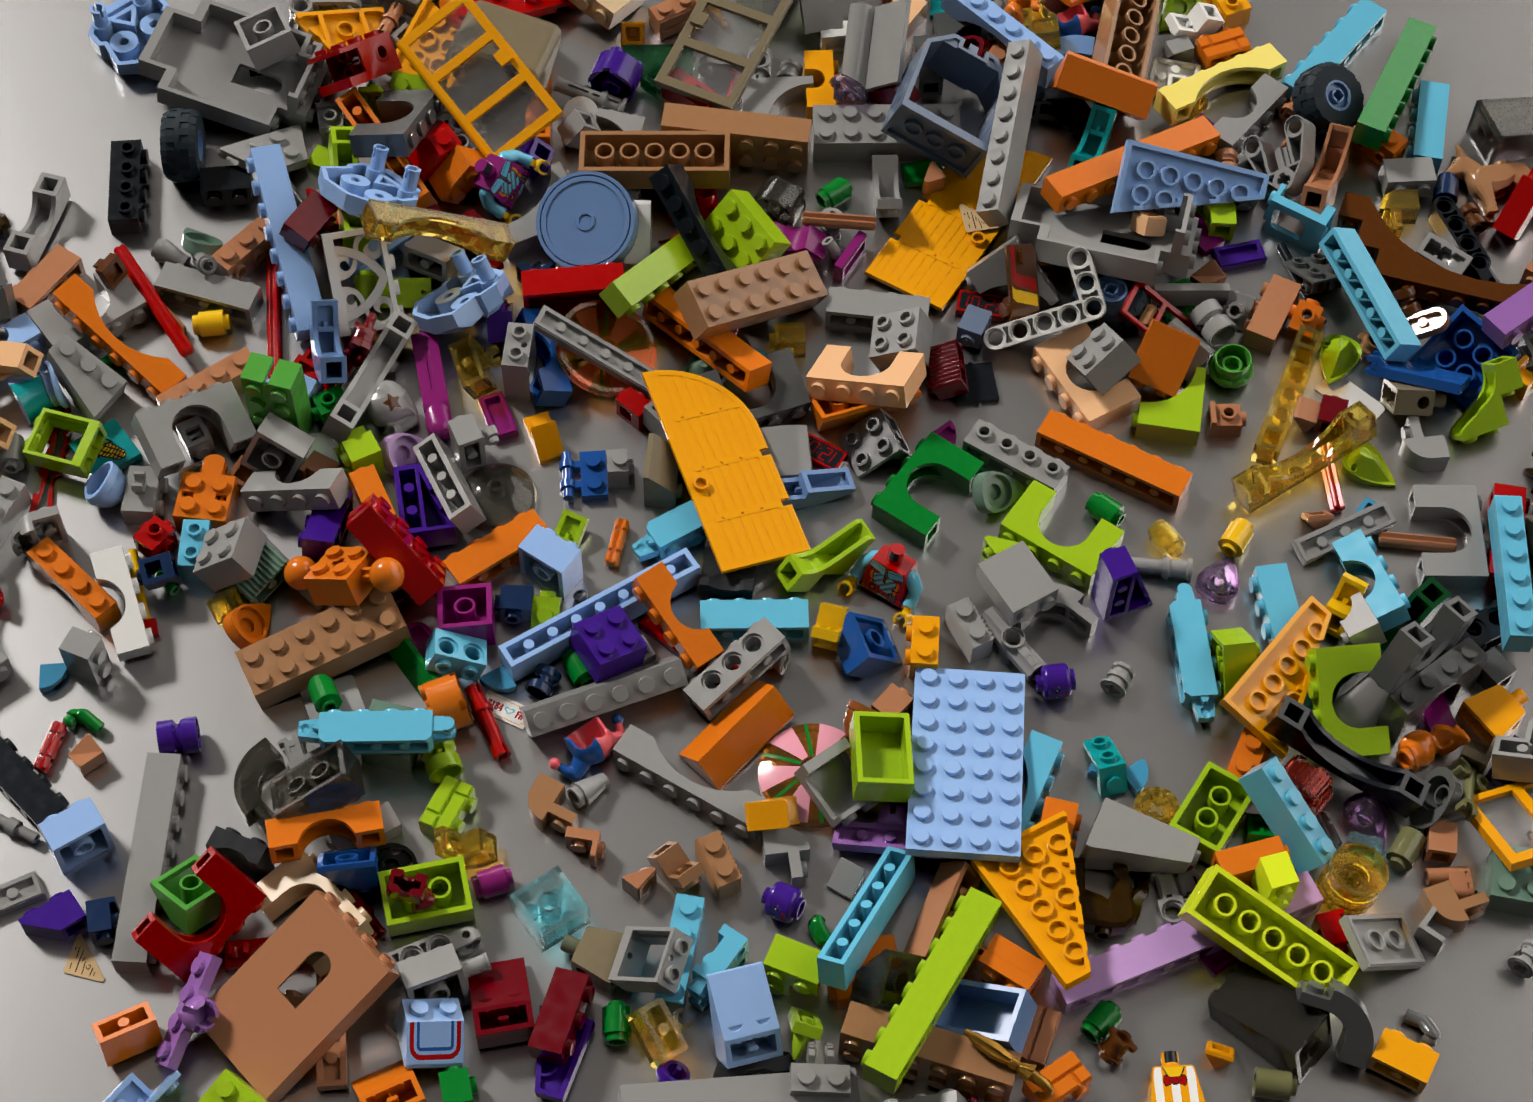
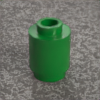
[815,177,853,210]
[1085,492,1126,527]
[562,648,595,688]
[307,674,342,713]
[602,1000,632,1046]
[1080,1000,1123,1044]

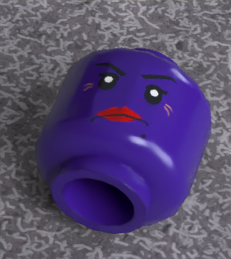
[1035,663,1076,700]
[761,881,806,923]

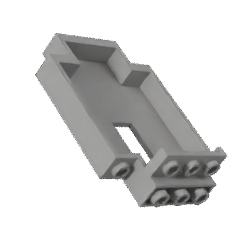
[138,0,333,136]
[1007,182,1202,285]

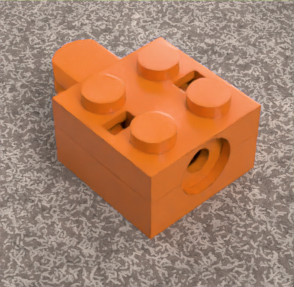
[172,454,240,533]
[970,933,1046,998]

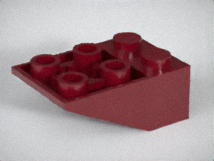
[468,957,535,1049]

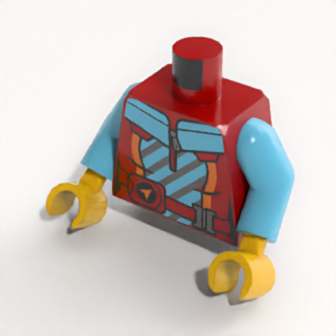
[837,543,923,628]

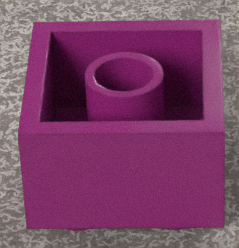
[437,582,496,646]

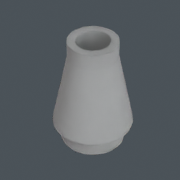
[151,238,191,267]
[567,772,610,808]

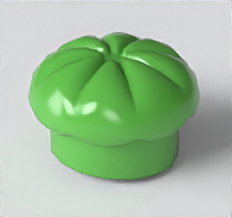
[1208,344,1254,389]

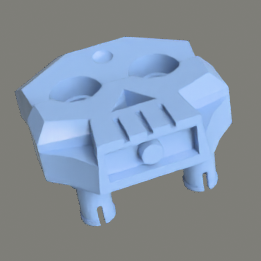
[88,0,170,75]
[318,144,421,223]
[412,248,514,335]

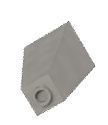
[1078,797,1201,874]

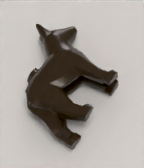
[1074,857,1150,940]

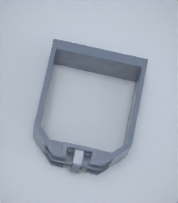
[881,33,1003,178]

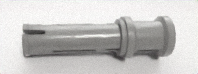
[553,76,628,113]
[1131,556,1193,582]

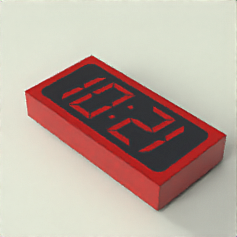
[955,289,1005,323]
[809,433,848,469]

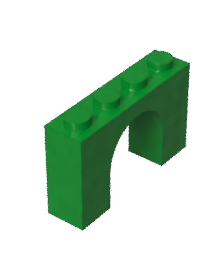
[871,432,984,549]

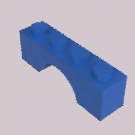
[514,308,573,407]

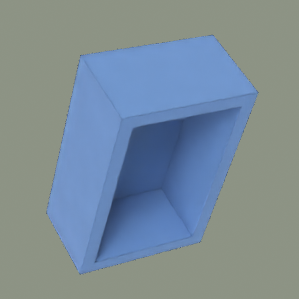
[935,979,1038,1053]

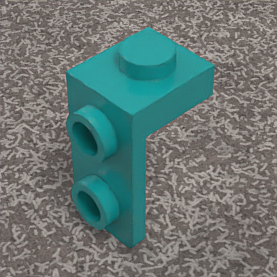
[1083,736,1128,797]

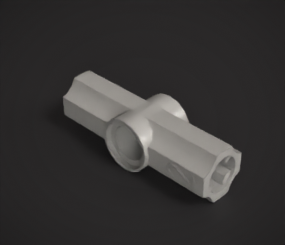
[981,606,1047,681]

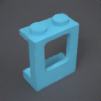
[1263,183,1336,254]

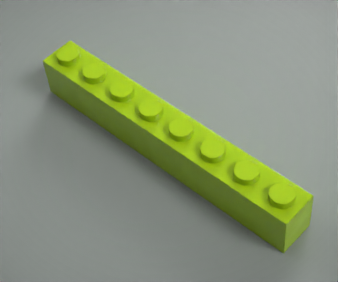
[860,887,1002,1095]

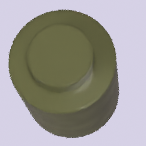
[1386,826,1427,871]
[1252,1067,1297,1101]

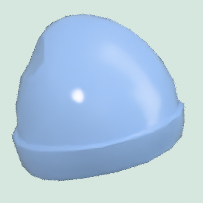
[84,461,127,508]

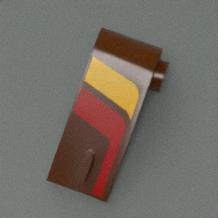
[999,243,1040,322]

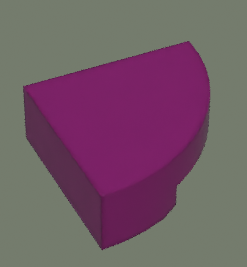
[933,420,956,445]

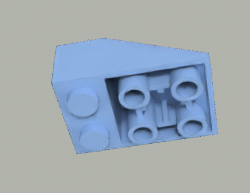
[706,962,783,1069]

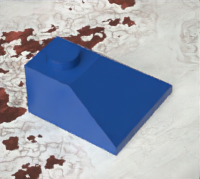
[837,612,903,678]
[317,846,380,892]

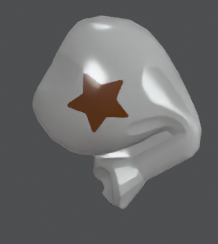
[365,380,419,435]

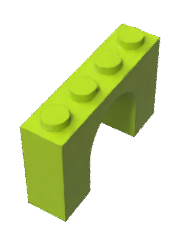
[998,480,1125,590]
[1305,643,1391,756]

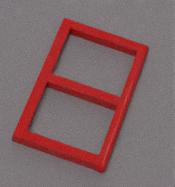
[1119,282,1194,333]

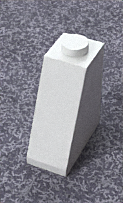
[624,200,652,273]

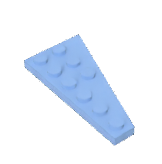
[1110,139,1270,213]

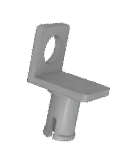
[1223,290,1258,330]

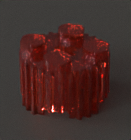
[1284,755,1334,816]

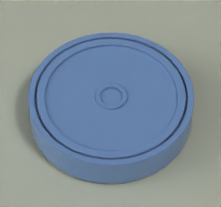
[536,171,639,267]

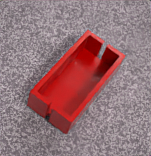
[521,262,627,322]
[346,493,446,606]

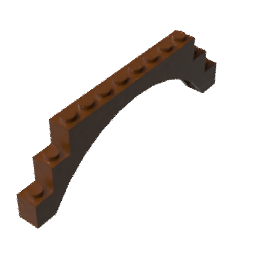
[1337,192,1528,315]

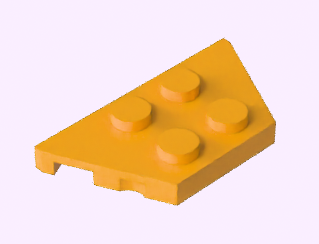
[294,7,384,51]

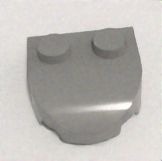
[11,505,69,556]

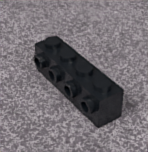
[108,139,149,235]

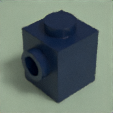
[494,584,534,624]

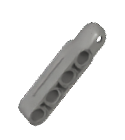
[384,926,482,993]

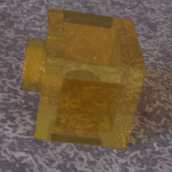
[769,322,806,358]

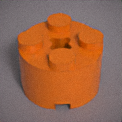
[418,672,473,730]

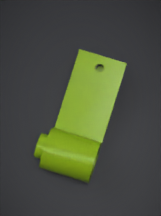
[354,270,432,309]

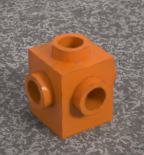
[1287,298,1327,341]

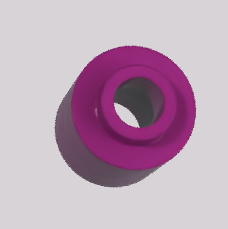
[470,864,515,899]

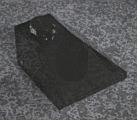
[850,949,926,1011]

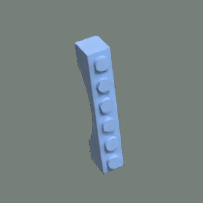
[941,0,1064,88]

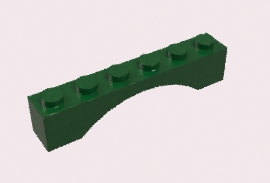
[1332,576,1451,702]

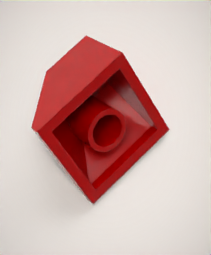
[406,119,463,182]

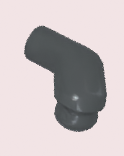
[1403,1009,1441,1047]

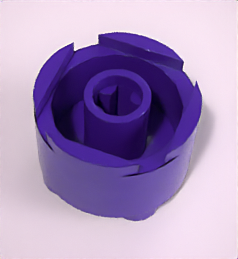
[588,46,644,103]

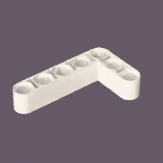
[984,246,1107,350]

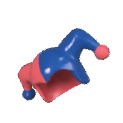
[1033,3,1101,43]
[549,714,625,781]

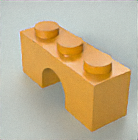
[803,50,841,119]

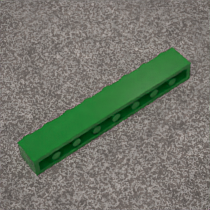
[1351,17,1438,151]

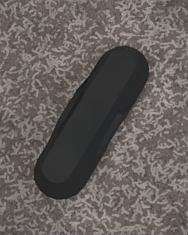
[713,1051,796,1078]

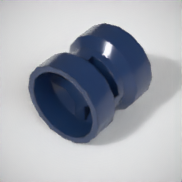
[525,663,562,700]

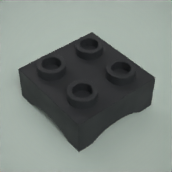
[699,539,758,600]
[206,826,275,884]

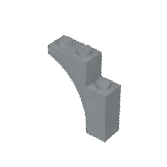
[497,161,570,261]

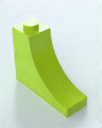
[1131,367,1206,446]

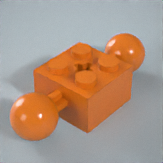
[284,545,405,606]

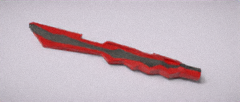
[29,407,71,512]

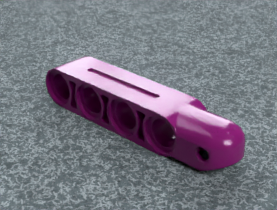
[411,332,452,441]

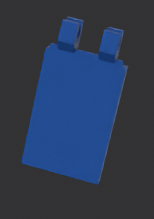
[1364,350,1472,395]

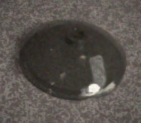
[465,463,537,533]

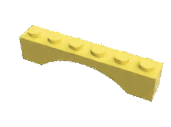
[1153,43,1288,126]

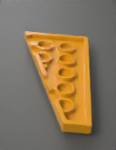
[1219,595,1332,759]

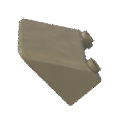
[443,1,562,97]

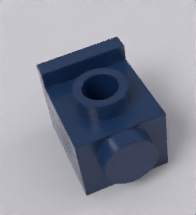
[136,551,181,591]
[85,896,120,945]

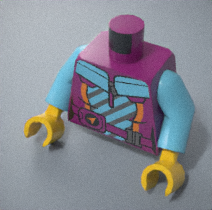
[474,149,551,225]

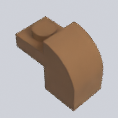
[528,772,579,833]
[646,841,706,894]
[1417,880,1490,933]

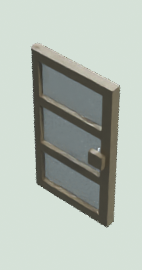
[654,0,794,110]

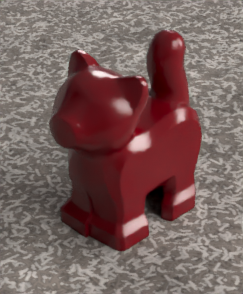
[343,312,377,367]
[386,868,435,914]

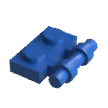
[559,450,608,502]

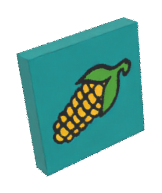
[69,418,143,476]

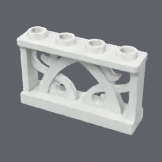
[321,224,404,337]

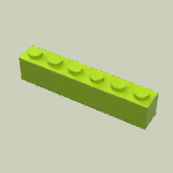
[599,233,697,318]

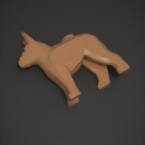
[1444,144,1531,226]

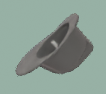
[1409,766,1462,829]

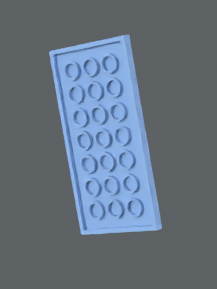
[905,668,1025,863]

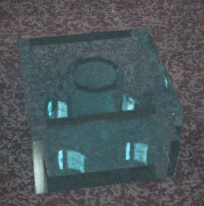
[509,865,591,953]

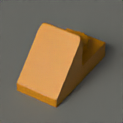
[523,411,564,465]
[744,796,799,831]

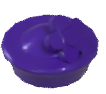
[656,1060,690,1082]

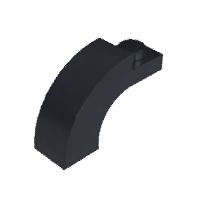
[1031,86,1091,133]

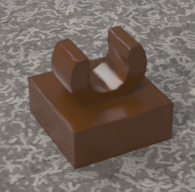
[93,253,129,290]

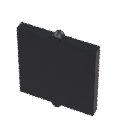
[955,362,999,406]

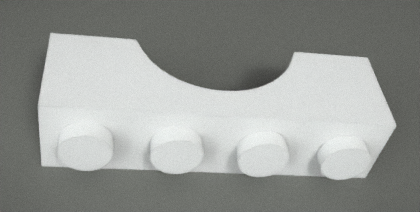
[89,545,155,662]

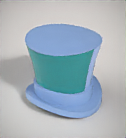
[7,361,71,425]

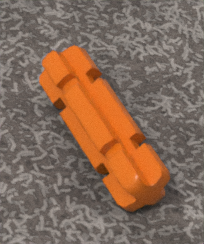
[605,518,630,568]

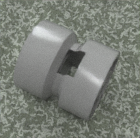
[1189,298,1237,347]

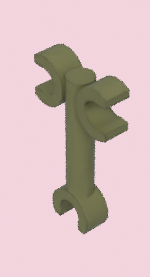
[1452,757,1489,821]

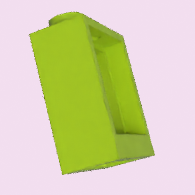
[22,407,108,479]

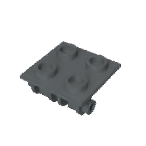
[1280,253,1342,295]

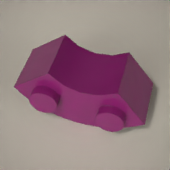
[774,221,829,264]

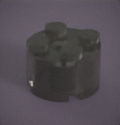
[753,176,806,227]

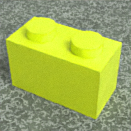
[1251,851,1300,910]

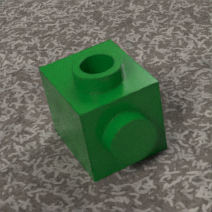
[311,384,344,426]
[438,1066,478,1102]

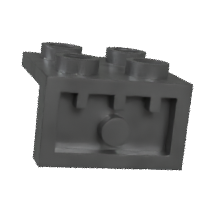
[839,408,912,478]

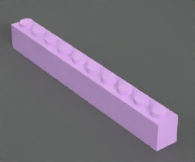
[1049,870,1324,1015]

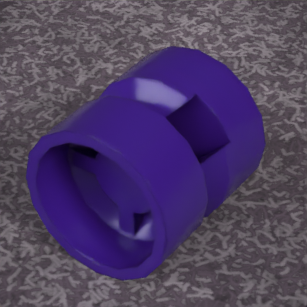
[156,716,201,754]

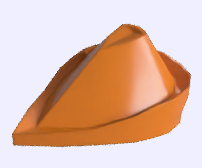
[223,603,271,649]

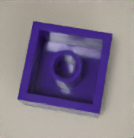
[569,605,648,684]

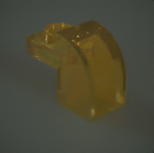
[1378,189,1420,239]
[434,826,498,870]

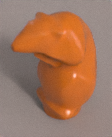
[1396,724,1471,772]

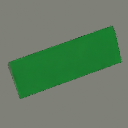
[388,638,438,698]

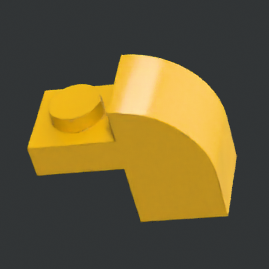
[1325,572,1369,639]
[810,602,849,651]

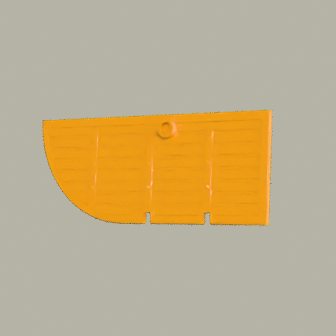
[864,150,1053,312]
[641,370,811,574]

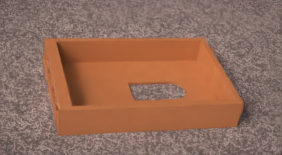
[206,890,400,1102]

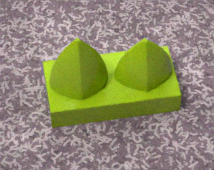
[787,1006,824,1060]

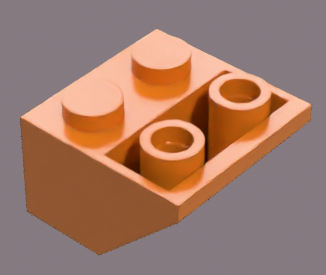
[351,1059,426,1102]

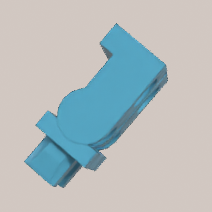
[687,923,749,1011]

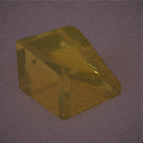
[205,586,244,625]

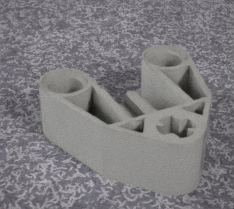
[1242,115,1316,197]

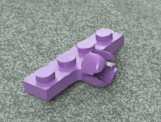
[832,803,945,859]
[155,951,222,1071]

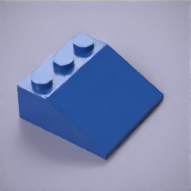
[1409,304,1522,410]

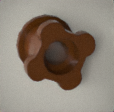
[1098,1026,1138,1065]

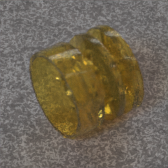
[1317,842,1389,915]

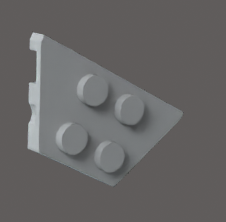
[219,124,308,172]

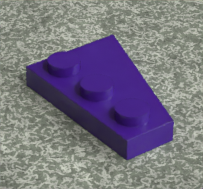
[535,1005,595,1102]

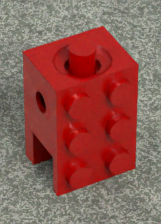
[306,30,402,98]

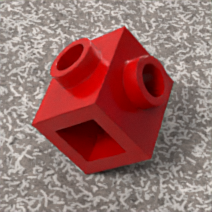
[132,515,179,557]

